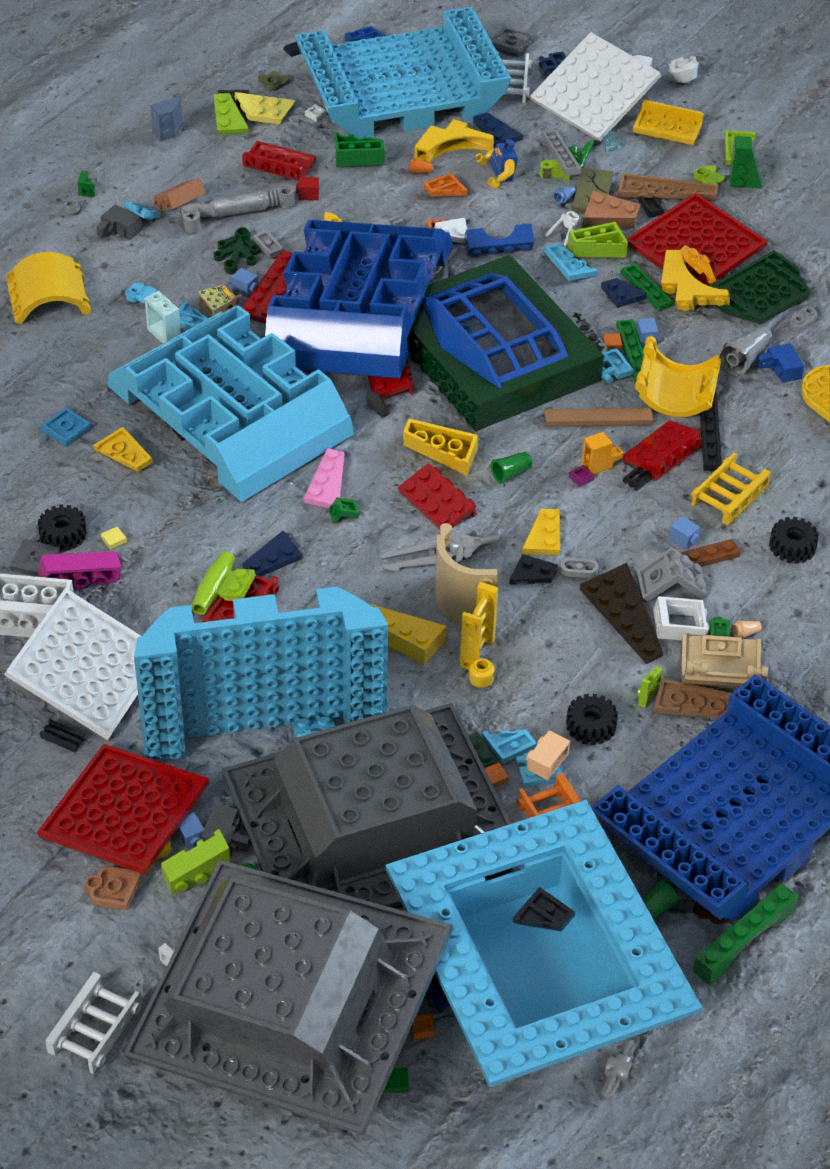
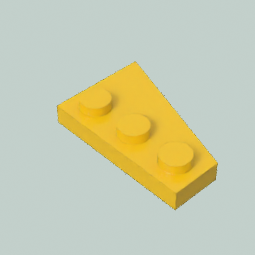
[93,427,153,472]
[522,509,560,555]

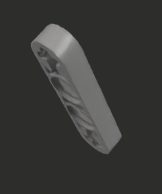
[569,311,607,352]

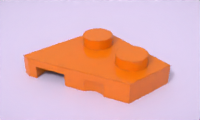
[423,173,467,197]

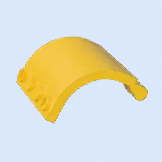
[6,252,92,324]
[635,336,721,417]

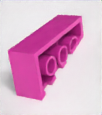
[37,551,122,590]

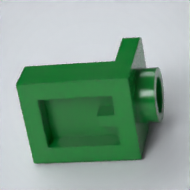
[78,171,95,197]
[329,497,360,523]
[709,617,730,637]

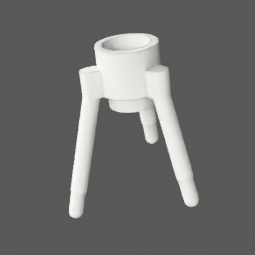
[545,211,579,248]

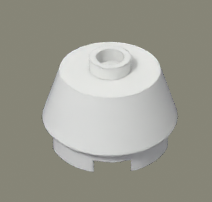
[668,56,699,83]

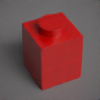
[296,177,319,200]

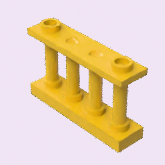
[691,452,771,525]
[460,582,499,670]

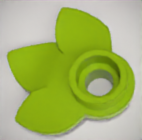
[693,166,726,185]

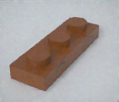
[681,539,740,567]

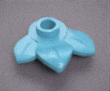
[125,283,157,304]

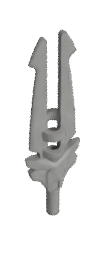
[380,532,500,572]

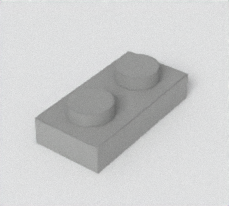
[253,230,284,259]

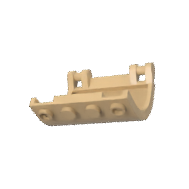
[435,523,497,625]
[681,634,768,687]

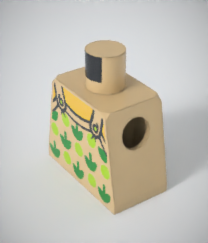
[198,285,242,317]

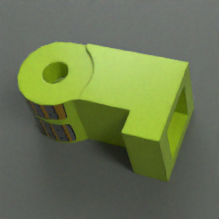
[540,159,570,181]

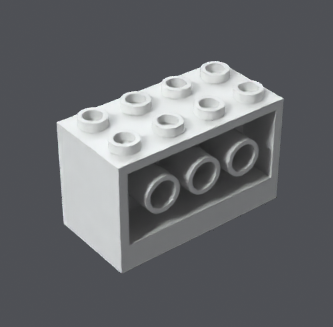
[0,574,74,637]

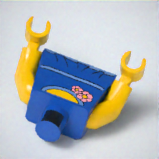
[475,139,518,189]

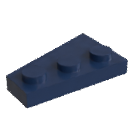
[473,112,523,148]
[243,531,302,577]

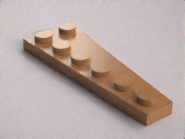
[618,173,718,200]
[653,678,732,718]

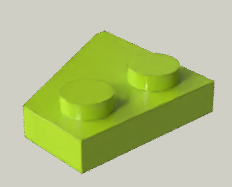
[637,666,663,708]

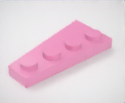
[304,448,345,508]

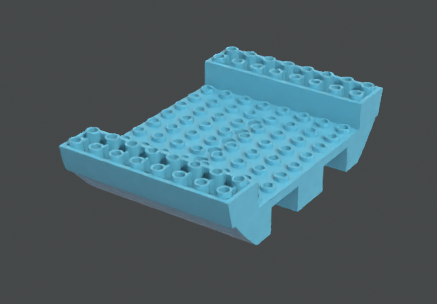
[295,7,511,139]
[108,305,354,502]
[134,587,388,761]

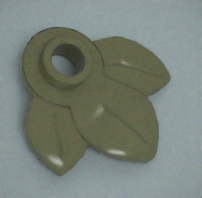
[258,70,289,90]

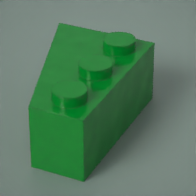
[334,132,385,167]
[729,136,762,188]

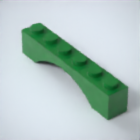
[693,884,799,985]

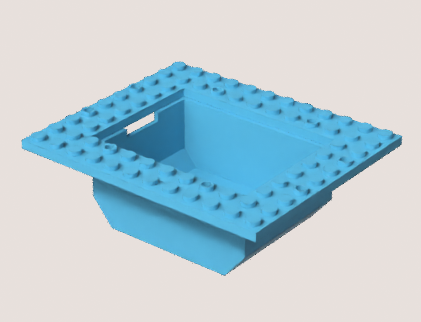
[386,800,702,1087]

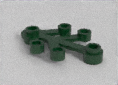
[213,227,260,274]

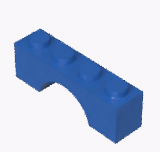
[464,224,535,256]

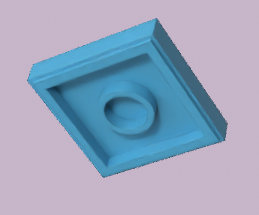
[40,407,92,447]

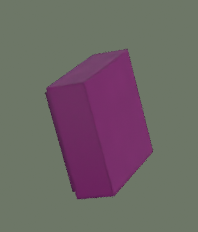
[569,465,595,487]

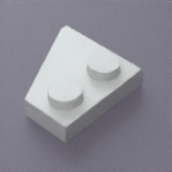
[434,218,467,244]

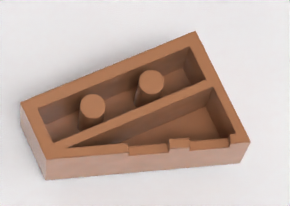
[582,191,640,228]

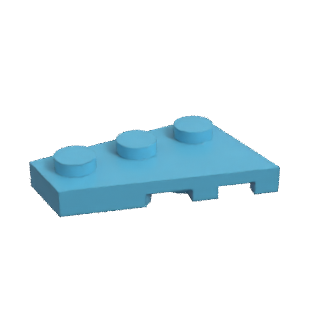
[544,244,598,281]

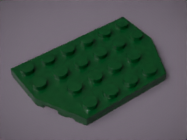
[710,250,810,324]

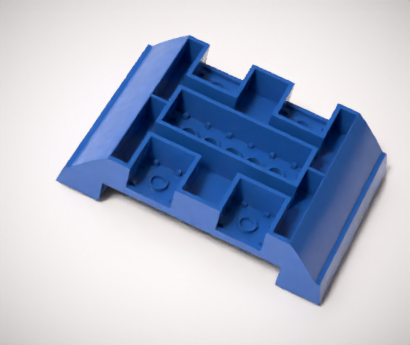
[265,220,453,378]
[591,674,830,920]

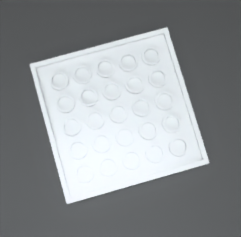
[530,32,661,141]
[4,588,142,740]

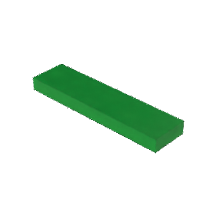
[621,263,674,312]

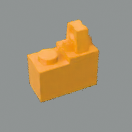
[582,432,623,475]

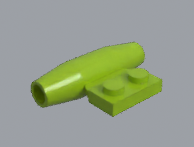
[192,551,256,615]

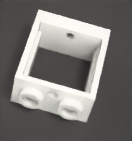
[653,596,709,640]

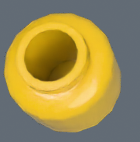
[469,659,495,688]

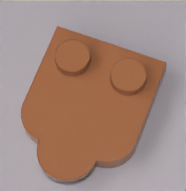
[84,866,142,911]

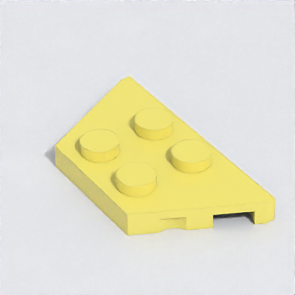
[234,92,295,124]

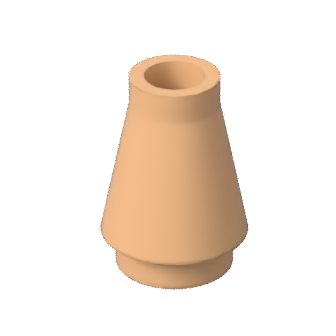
[731,620,762,639]

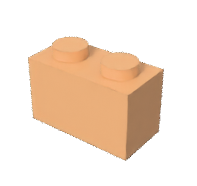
[526,730,570,780]

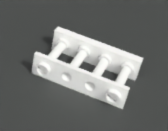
[497,52,532,103]
[45,972,142,1074]

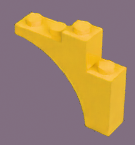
[414,119,494,163]
[661,250,730,311]

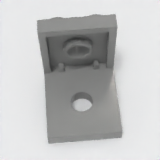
[637,547,707,602]

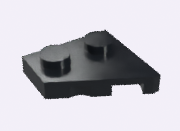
[513,887,575,932]

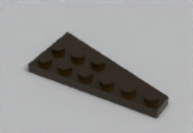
[580,563,663,664]

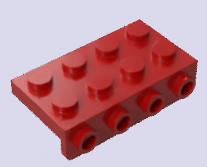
[242,141,316,181]
[368,360,416,401]
[623,420,702,480]
[398,463,477,530]
[202,575,280,622]

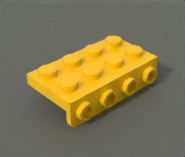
[633,100,704,145]

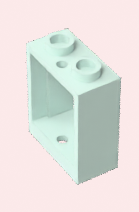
[145,291,181,343]

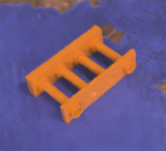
[516,773,581,818]

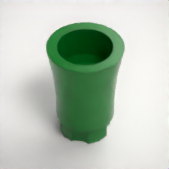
[491,452,533,484]
[642,880,679,920]

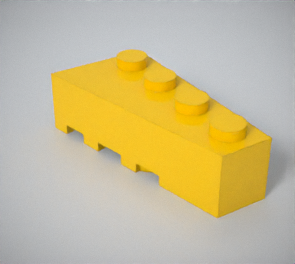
[403,419,478,476]
[370,604,447,665]

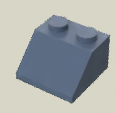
[150,96,183,141]

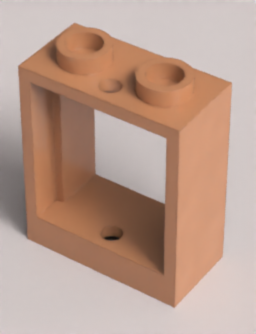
[153,178,206,211]

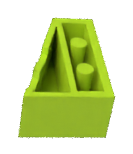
[568,222,628,258]
[161,829,230,895]

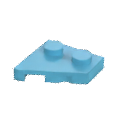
[124,201,161,220]
[179,300,208,330]
[482,729,537,764]

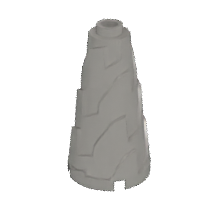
[718,327,772,376]

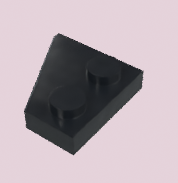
[509,554,558,585]

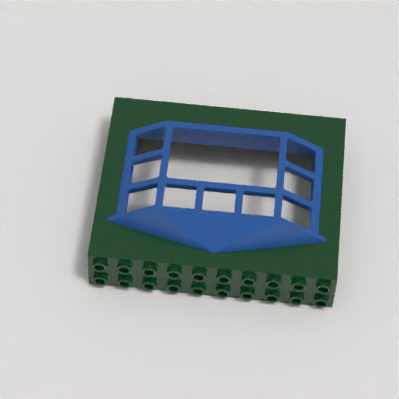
[407,255,604,432]

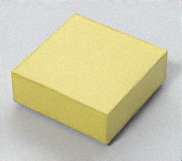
[101,527,127,550]

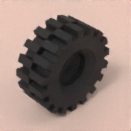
[38,504,87,551]
[769,517,819,564]
[566,693,618,745]

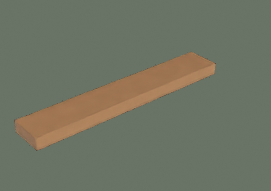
[544,408,653,426]

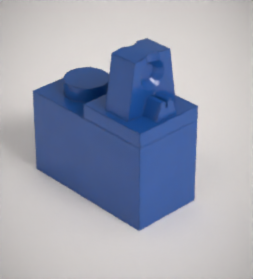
[756,343,804,383]

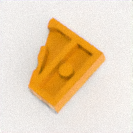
[681,245,716,285]

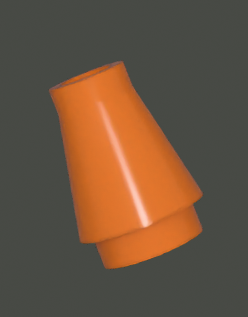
[409,158,433,174]

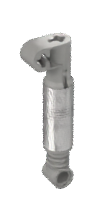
[180,185,295,234]

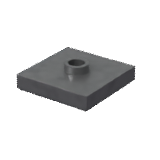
[492,27,532,55]
[10,539,60,576]

